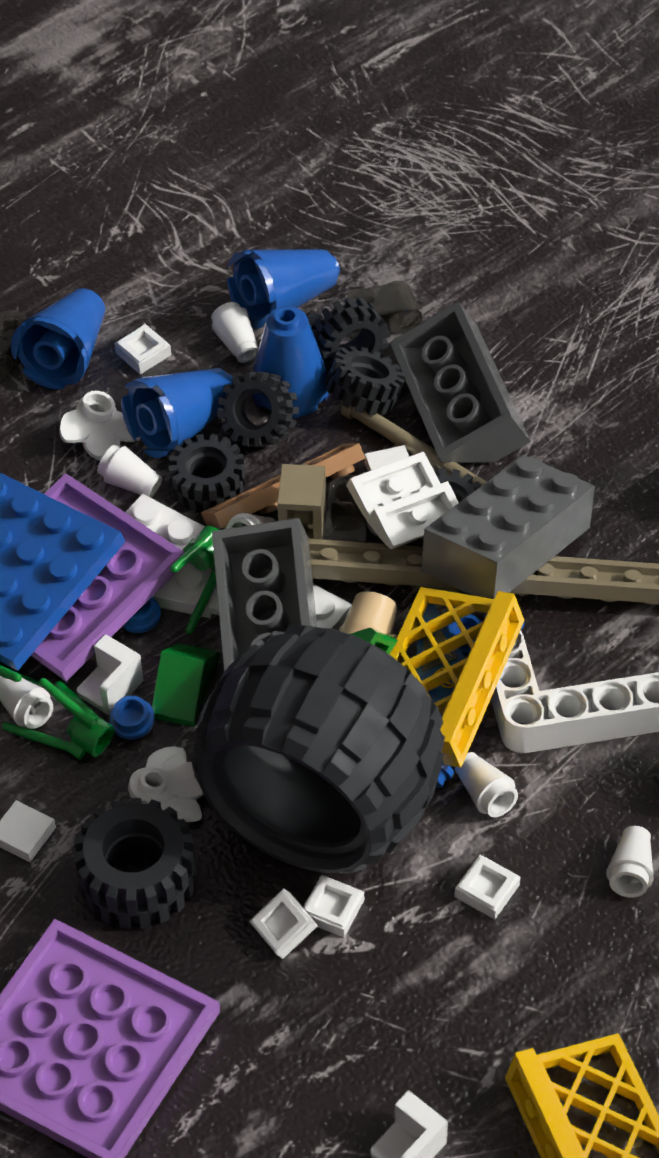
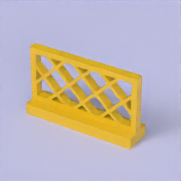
[390,587,524,768]
[505,1033,659,1158]

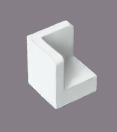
[77,634,144,716]
[371,1090,448,1158]

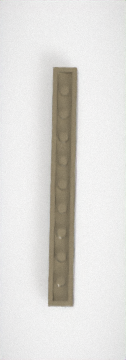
[308,538,659,605]

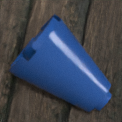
[227,249,340,329]
[11,289,105,390]
[252,306,329,418]
[121,368,233,459]

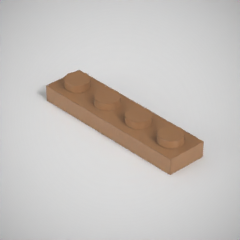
[201,443,365,530]

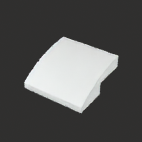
[346,452,459,549]

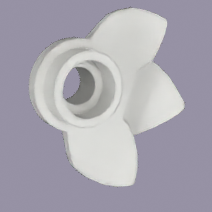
[59,391,140,461]
[128,747,204,822]

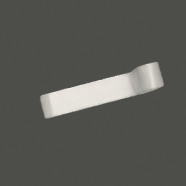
[491,630,659,753]

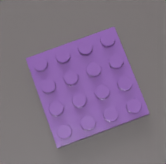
[31,473,184,681]
[0,919,220,1158]

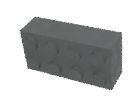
[421,455,595,599]
[212,518,317,673]

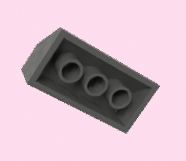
[389,301,531,463]

